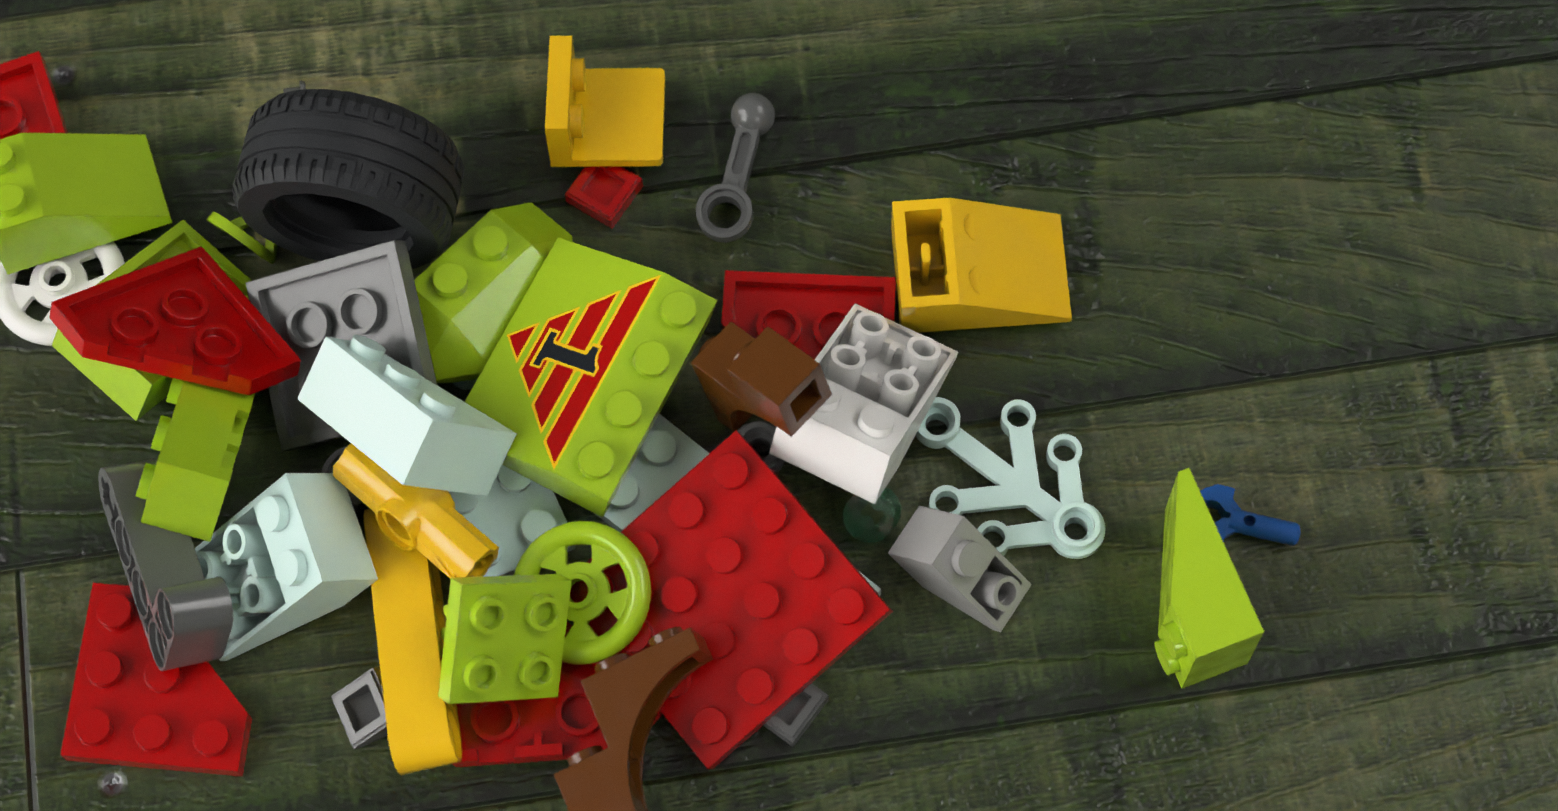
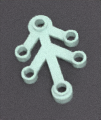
[916,397,1106,559]

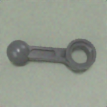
[696,93,775,243]

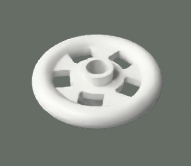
[0,241,125,346]

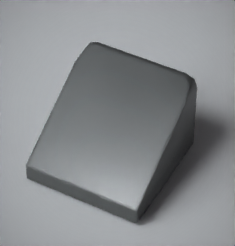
[331,667,388,749]

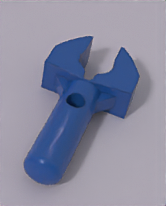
[1200,484,1301,546]

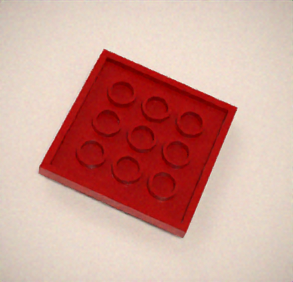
[570,430,893,769]

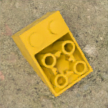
[891,197,1072,333]

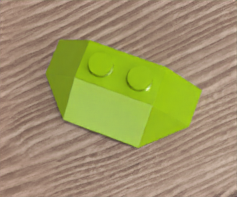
[414,202,572,383]

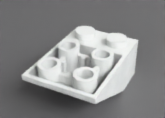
[769,304,958,504]

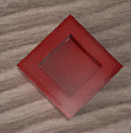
[565,167,643,229]

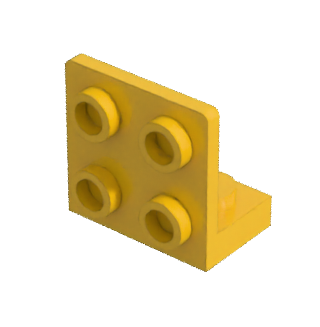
[545,36,665,167]

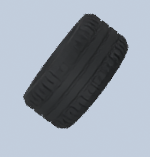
[232,89,465,269]

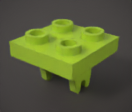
[438,574,571,704]

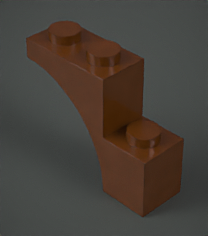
[690,322,832,437]
[554,627,713,811]

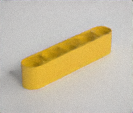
[364,508,462,775]

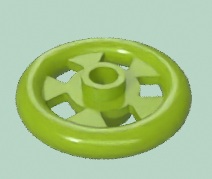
[513,521,651,665]

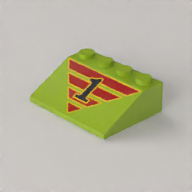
[465,237,717,518]

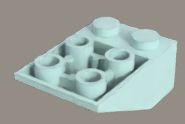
[195,473,378,661]

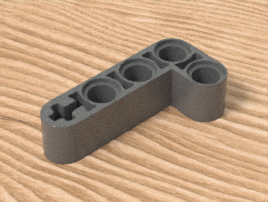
[98,458,233,671]

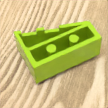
[135,378,255,542]

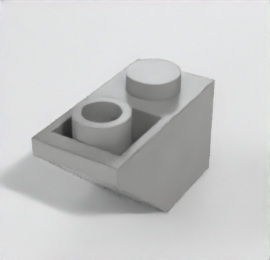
[888,506,1032,632]

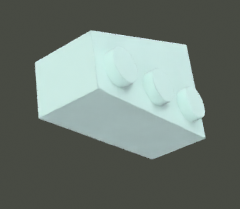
[297,335,517,496]

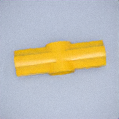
[333,443,499,579]

